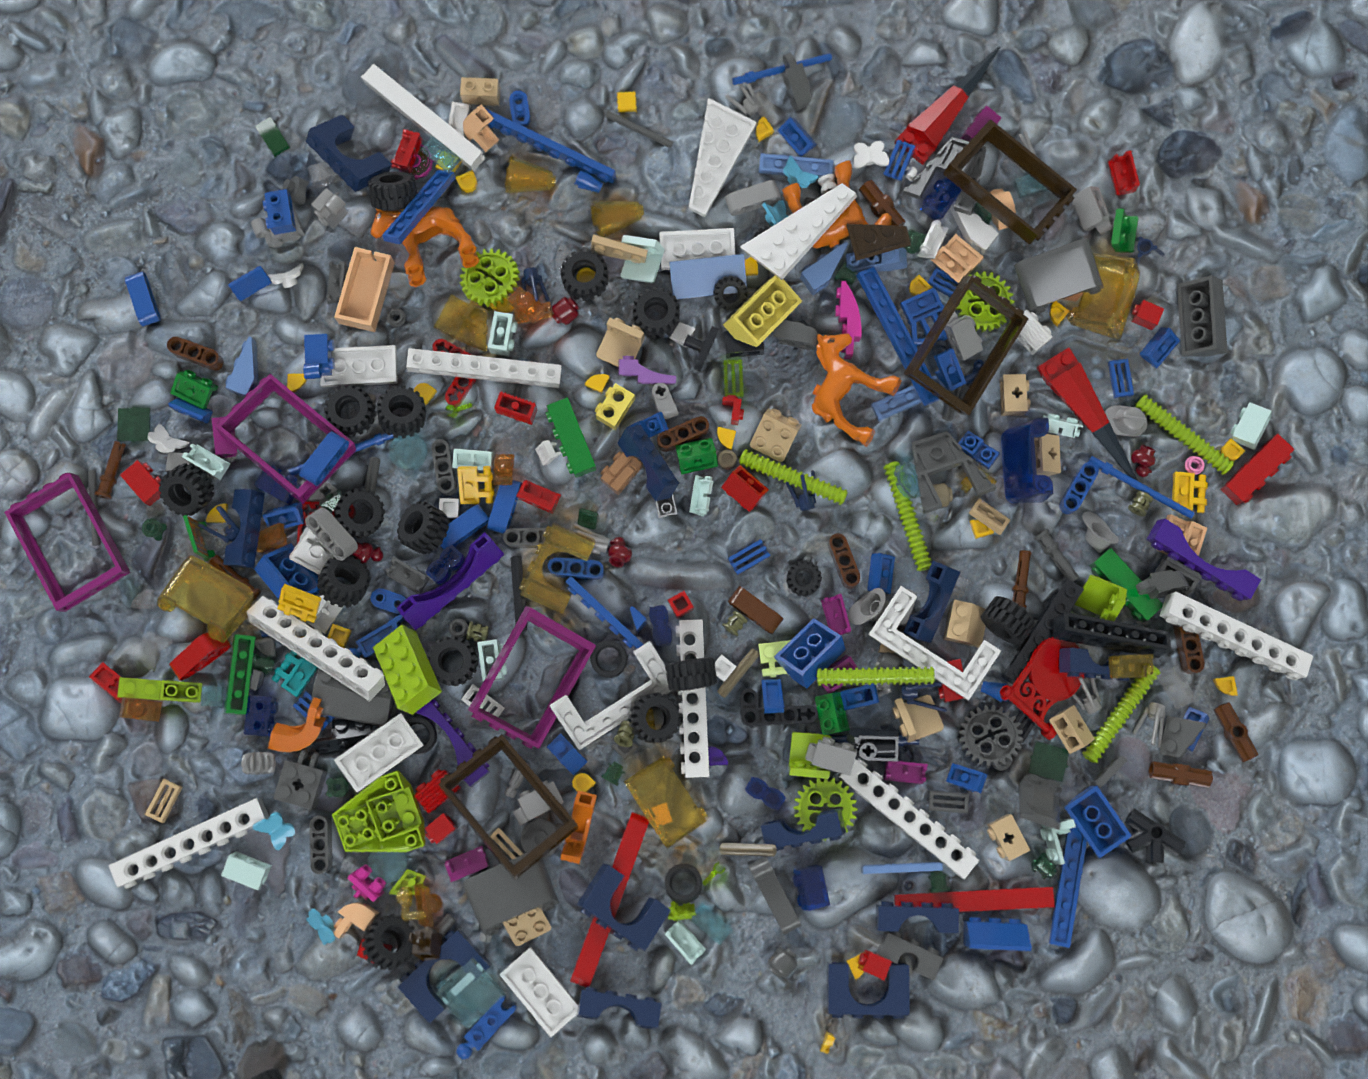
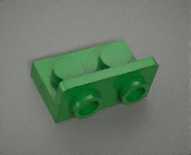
[1111,209,1139,252]
[170,370,218,409]
[675,438,718,475]
[815,692,850,735]

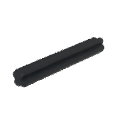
[510,556,527,632]

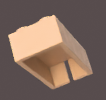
[334,247,395,332]

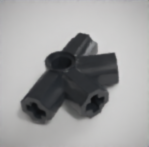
[1124,808,1186,863]

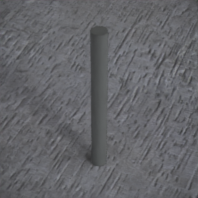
[605,111,674,148]
[88,470,100,546]

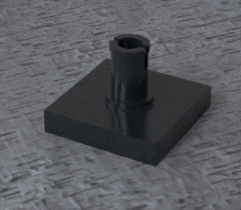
[683,326,719,372]

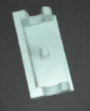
[182,444,230,480]
[452,449,495,470]
[221,851,272,890]
[664,920,706,965]

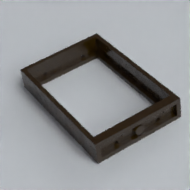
[943,119,1077,245]
[904,275,1029,415]
[439,734,578,881]

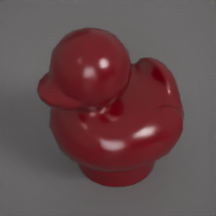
[1131,445,1156,477]
[608,537,632,567]
[351,542,384,565]

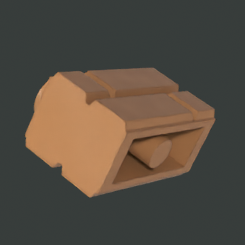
[600,451,643,495]

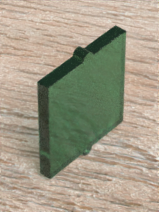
[117,406,150,443]
[1028,741,1069,782]

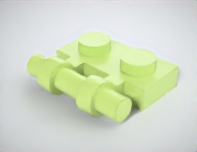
[758,640,791,678]

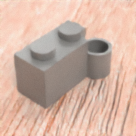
[1072,186,1115,234]
[311,188,348,229]
[251,209,305,248]
[943,312,983,360]
[805,737,857,776]
[513,781,564,826]

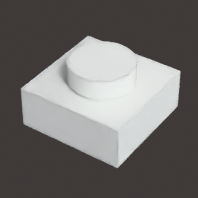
[439,498,460,519]
[715,654,736,682]

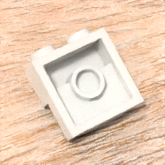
[289,527,334,575]

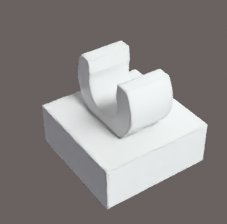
[535,440,561,466]

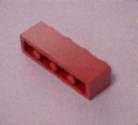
[1220,433,1295,505]

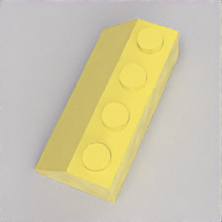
[723,275,802,347]

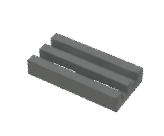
[1090,756,1128,788]
[928,791,969,813]

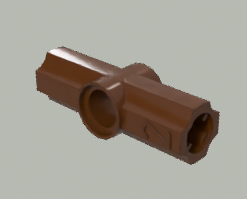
[859,179,906,226]
[1213,702,1259,762]
[1148,761,1213,788]

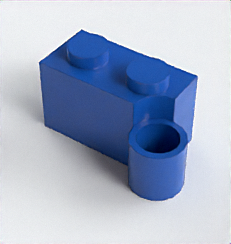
[303,334,335,379]

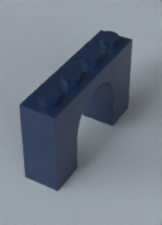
[306,114,392,192]
[576,864,671,952]
[398,929,492,1024]
[827,962,910,1019]

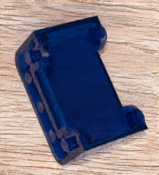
[1001,418,1054,503]

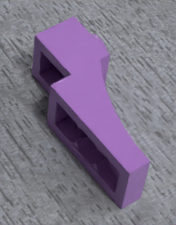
[618,356,676,385]

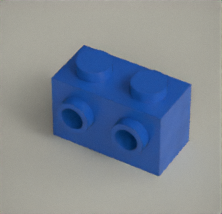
[263,189,296,235]

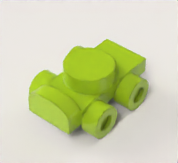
[668,901,696,921]

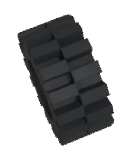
[713,275,748,311]
[786,560,822,597]

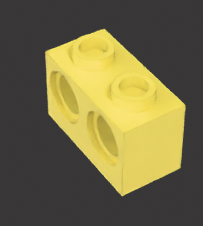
[595,383,635,431]

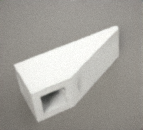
[950,201,999,256]

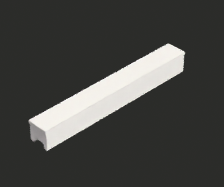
[361,64,485,172]

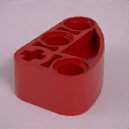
[169,629,232,681]

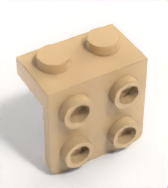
[596,317,645,367]
[750,408,802,462]
[892,695,944,743]
[503,907,551,946]

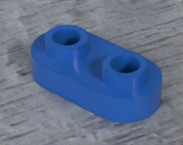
[509,91,530,127]
[371,588,407,615]

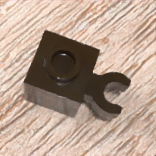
[409,927,443,961]

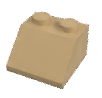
[943,600,985,648]

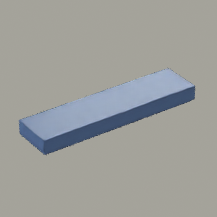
[759,153,834,179]
[871,375,947,422]
[861,862,943,874]

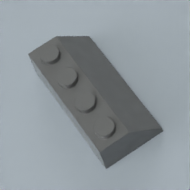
[1177,275,1228,357]
[311,669,395,727]

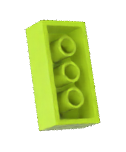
[373,625,442,715]

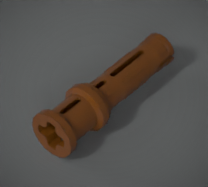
[94,441,126,500]
[1012,550,1032,610]
[209,555,261,603]

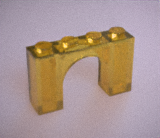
[519,522,595,614]

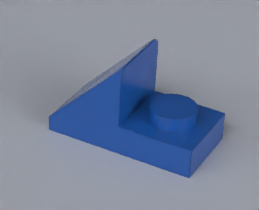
[934,348,966,391]
[840,683,880,711]
[547,733,588,775]
[946,763,988,793]

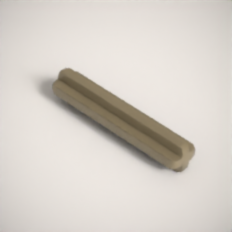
[717,648,760,698]
[719,843,777,857]

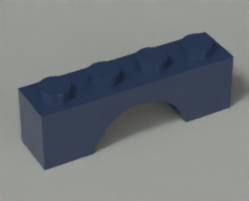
[618,425,680,501]
[223,489,265,569]
[903,561,961,643]
[1059,648,1137,681]
[761,808,846,851]
[876,901,959,933]
[576,987,662,1030]

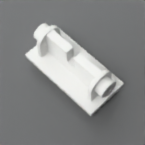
[917,220,949,259]

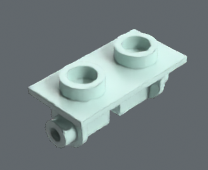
[1041,413,1083,438]
[689,475,714,517]

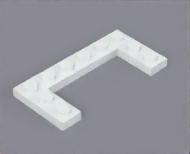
[869,586,1001,700]
[550,641,671,750]

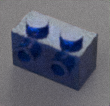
[920,178,962,220]
[243,695,278,737]
[793,865,830,911]

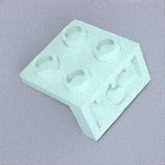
[620,235,665,283]
[1040,818,1076,865]

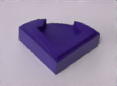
[708,746,728,766]

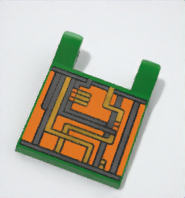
[183,515,216,562]

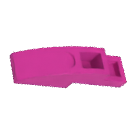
[835,281,862,360]

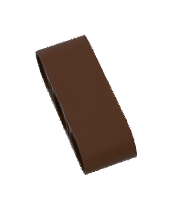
[167,336,224,371]
[657,416,709,452]
[828,533,860,589]
[727,586,784,634]
[1173,624,1205,674]

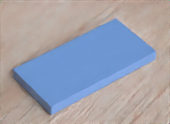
[669,254,747,299]

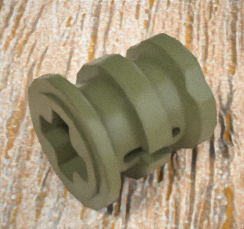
[1128,491,1153,517]
[722,610,748,637]
[466,621,489,641]
[614,721,635,747]

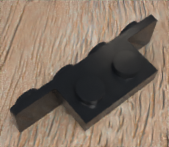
[313,719,376,753]

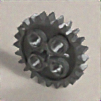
[959,705,1024,769]

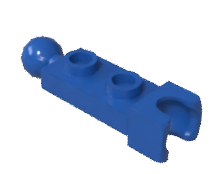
[349,614,411,659]
[456,994,517,1060]

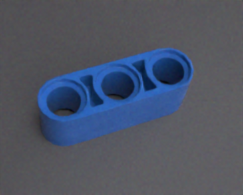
[125,271,161,327]
[299,431,349,486]
[1059,462,1099,514]
[487,477,522,534]
[440,504,489,552]
[548,557,605,580]

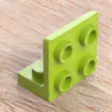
[1075,575,1127,621]
[788,732,831,779]

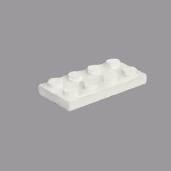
[660,228,735,270]
[320,345,397,387]
[334,713,424,793]
[499,947,578,1037]

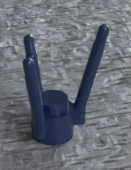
[1134,237,1165,267]
[521,267,552,307]
[786,470,816,511]
[198,506,240,543]
[902,682,947,712]

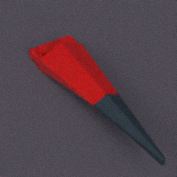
[895,47,1000,165]
[1036,347,1138,481]

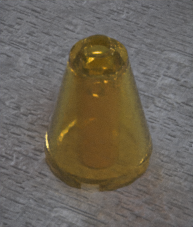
[505,155,556,193]
[591,201,644,238]

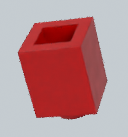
[1131,300,1164,330]
[667,591,694,619]
[424,813,458,844]
[858,949,892,980]

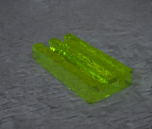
[723,359,744,398]

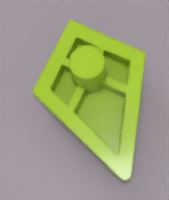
[389,869,426,895]

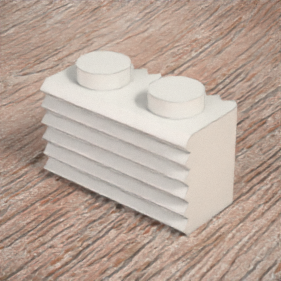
[1017,310,1052,355]

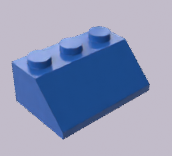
[254,543,320,599]
[774,618,846,689]
[1064,786,1132,859]
[963,917,1031,951]

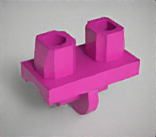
[347,864,386,902]

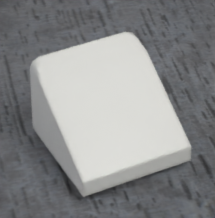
[670,322,696,347]

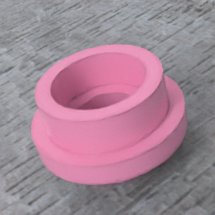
[1185,456,1204,475]

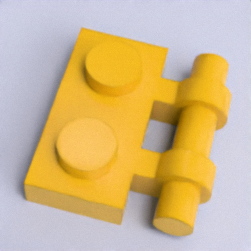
[457,466,495,504]
[1172,471,1208,513]
[277,584,322,623]

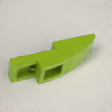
[117,677,202,703]

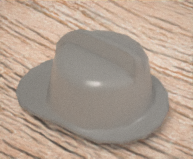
[1105,406,1147,437]
[1082,511,1119,553]
[848,588,890,625]

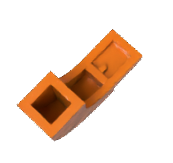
[268,698,326,752]
[560,791,597,864]

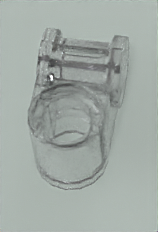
[308,161,343,188]

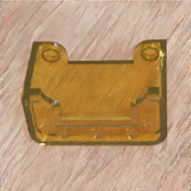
[1068,253,1140,339]
[157,556,253,643]
[623,755,708,849]

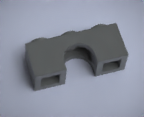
[876,931,943,980]

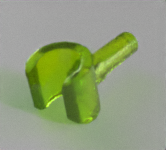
[445,403,473,418]
[702,862,725,886]

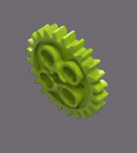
[459,248,520,307]
[955,271,1015,333]
[793,777,858,841]

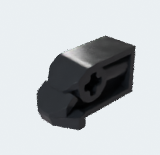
[846,728,899,761]

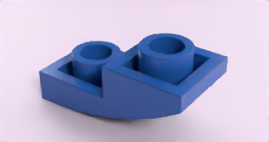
[626,412,669,438]
[958,431,1000,470]

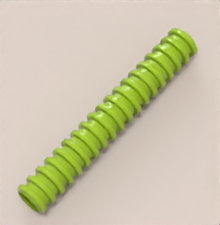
[1135,394,1234,475]
[739,449,848,505]
[883,461,932,572]
[1082,663,1161,763]
[817,666,935,686]

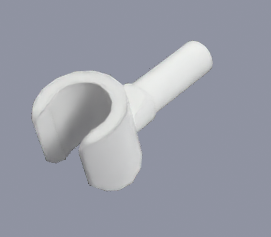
[896,161,917,182]

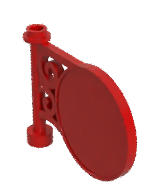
[1000,637,1084,740]

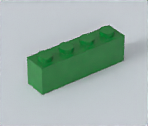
[545,397,597,478]
[1089,548,1163,623]
[224,634,255,716]

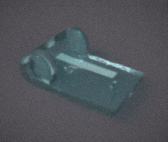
[435,958,506,1030]

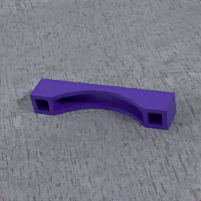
[1146,519,1262,601]
[397,533,505,630]
[415,698,490,787]

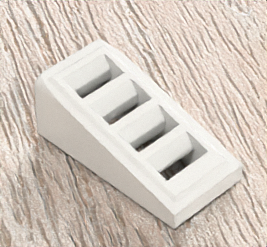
[461,684,505,717]

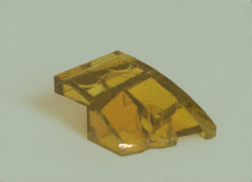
[433,294,488,351]

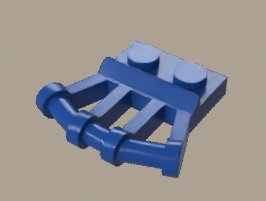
[900,287,948,347]

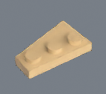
[591,234,648,263]

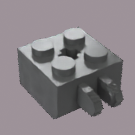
[273,749,327,810]

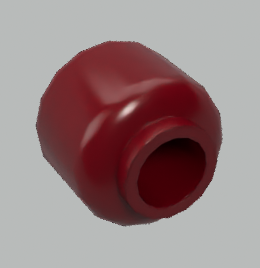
[552,297,580,325]

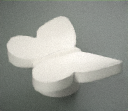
[853,141,889,169]
[268,263,304,288]
[148,424,190,453]

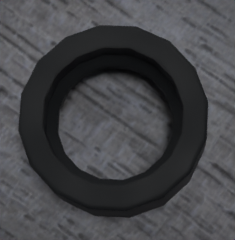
[590,640,628,678]
[406,717,437,755]
[664,863,703,904]

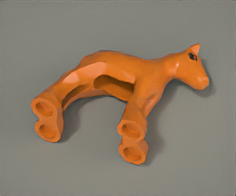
[782,160,892,249]
[370,206,479,287]
[812,334,902,447]

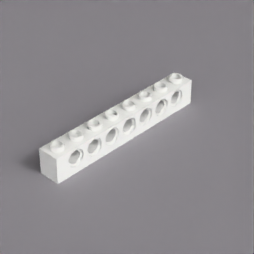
[406,348,561,388]
[1160,592,1313,680]
[247,596,385,702]
[676,619,709,778]
[838,758,979,879]
[108,798,269,889]

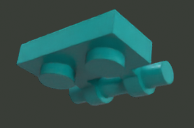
[271,650,319,697]

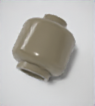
[933,483,953,508]

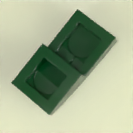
[255,117,290,157]

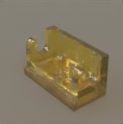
[1108,654,1154,679]

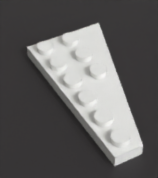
[689,98,757,217]
[740,183,857,280]

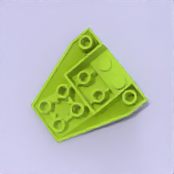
[332,770,426,852]

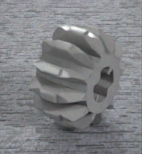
[241,752,276,775]

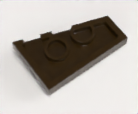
[846,224,912,261]

